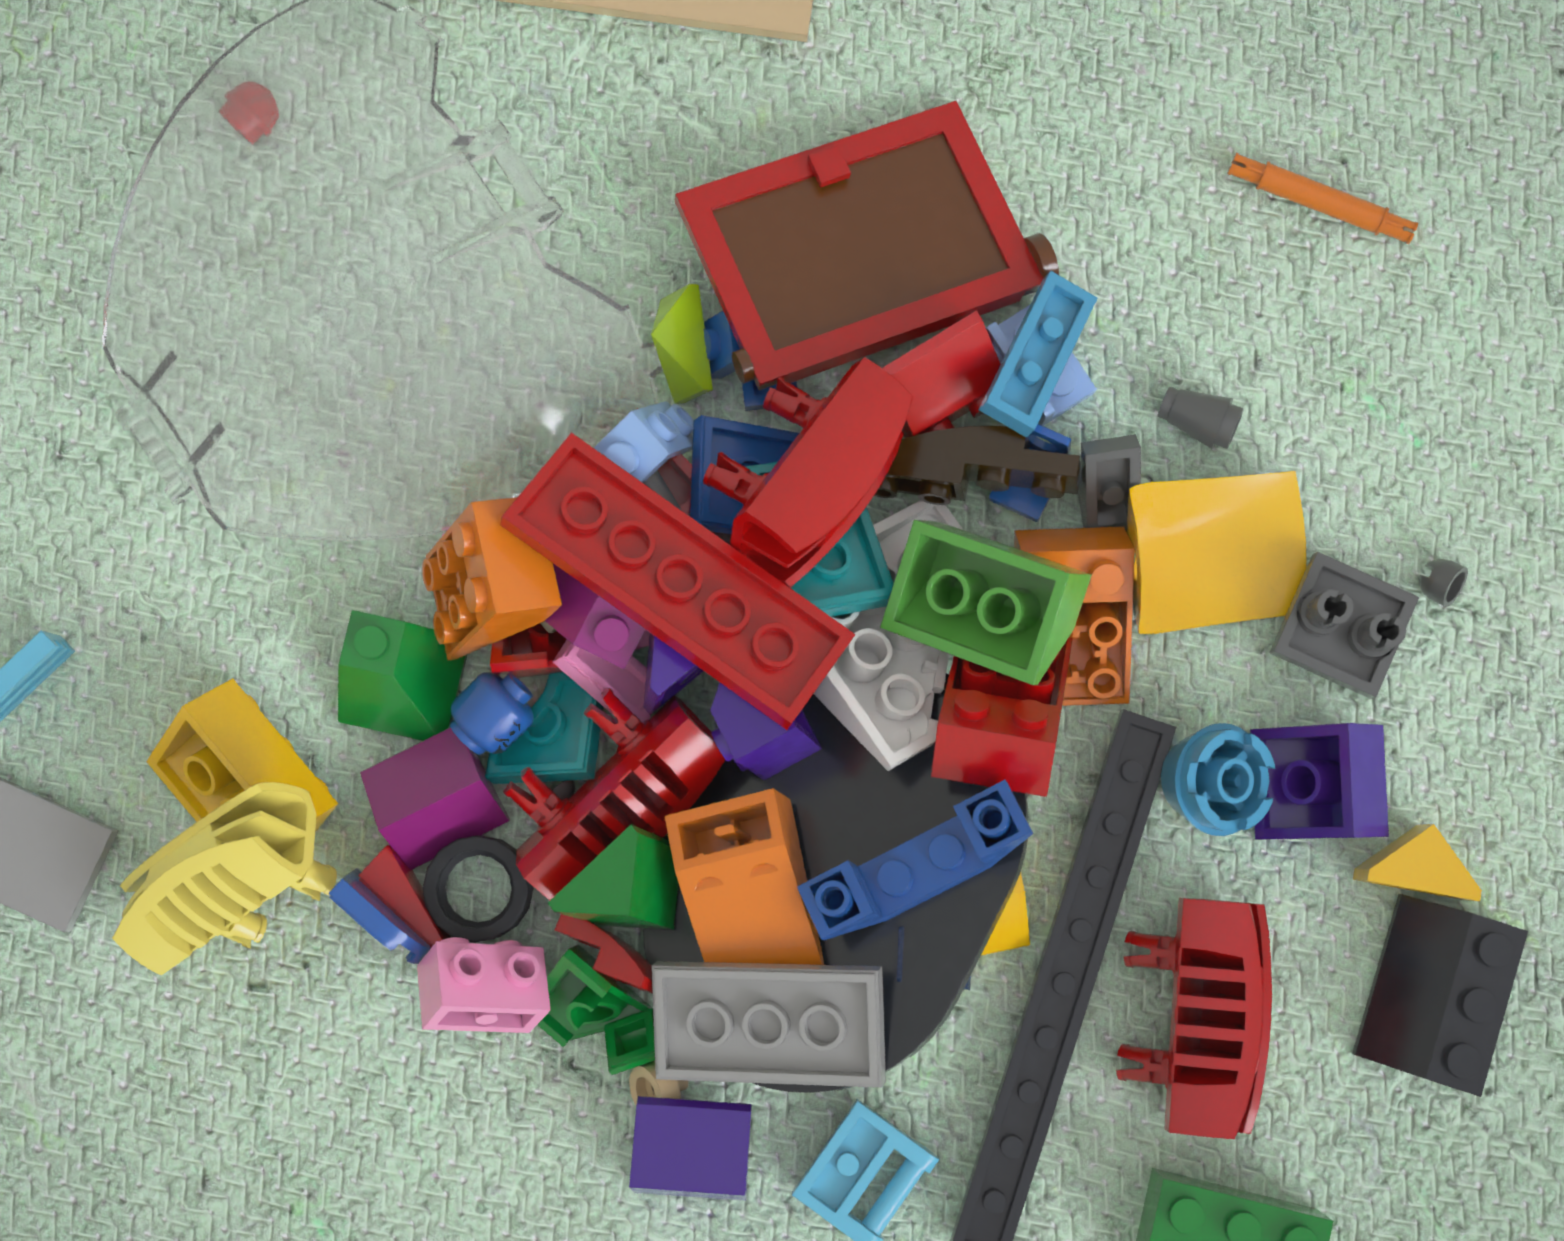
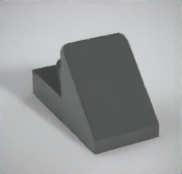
[1078,434,1141,532]

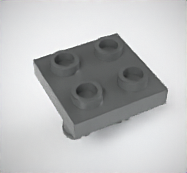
[1269,552,1419,699]

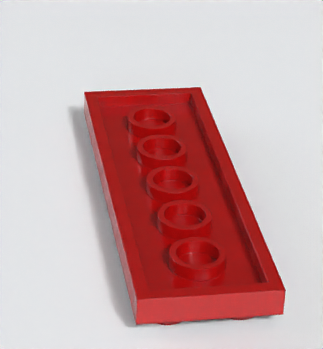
[500,432,856,730]

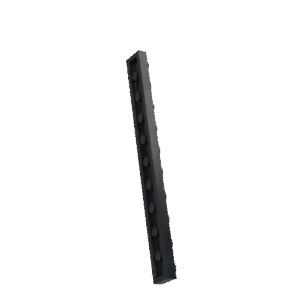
[950,709,1177,1241]

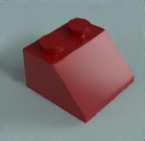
[882,310,1001,438]

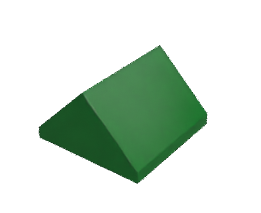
[548,825,678,930]

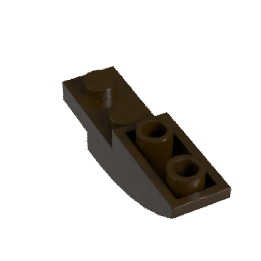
[874,426,1081,505]

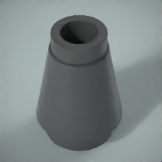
[1157,387,1244,449]

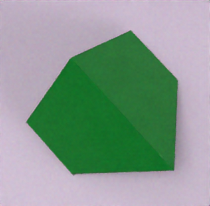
[537,944,652,1048]

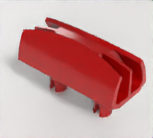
[703,357,913,588]
[503,688,726,901]
[1116,898,1272,1139]

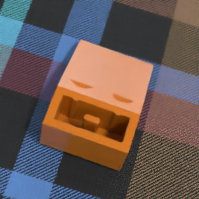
[422,497,562,660]
[1014,527,1135,706]
[665,788,824,965]

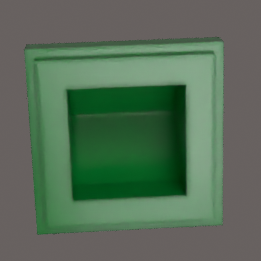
[604,1008,655,1075]

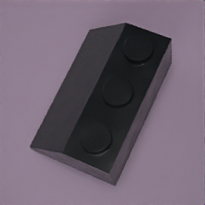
[1352,894,1528,1097]

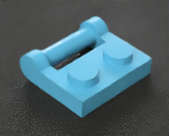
[792,1099,940,1241]

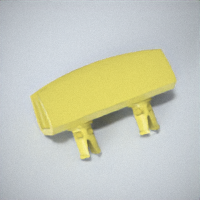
[112,782,337,975]

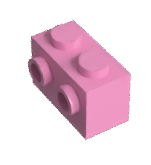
[417,937,551,1033]

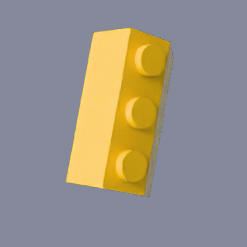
[146,678,339,832]

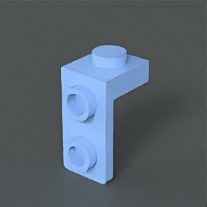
[594,401,694,483]

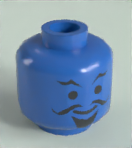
[450,672,534,755]

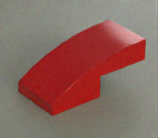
[554,914,653,994]

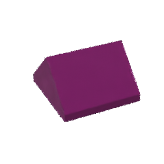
[360,727,510,870]

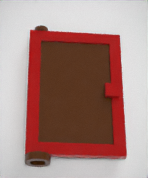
[675,100,1059,390]

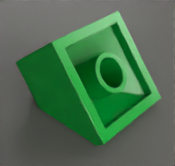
[338,610,468,741]

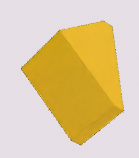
[1353,824,1482,901]

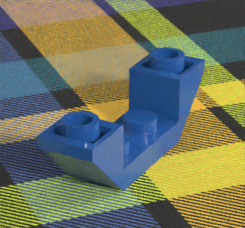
[797,780,1034,940]

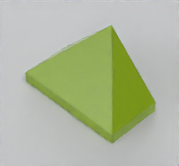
[651,284,713,404]

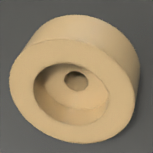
[629,1060,689,1105]

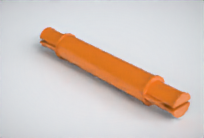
[1227,152,1418,244]

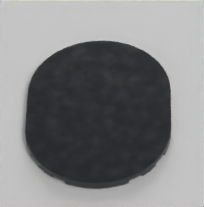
[643,673,1029,1093]

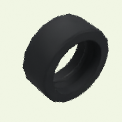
[422,835,534,943]

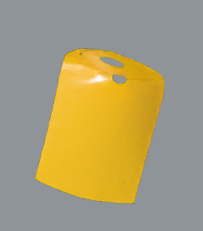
[1127,471,1306,634]

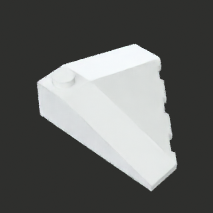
[814,500,963,771]

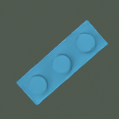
[979,271,1098,438]

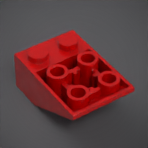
[931,637,1073,797]

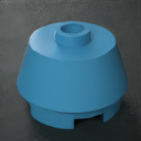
[1161,723,1275,836]

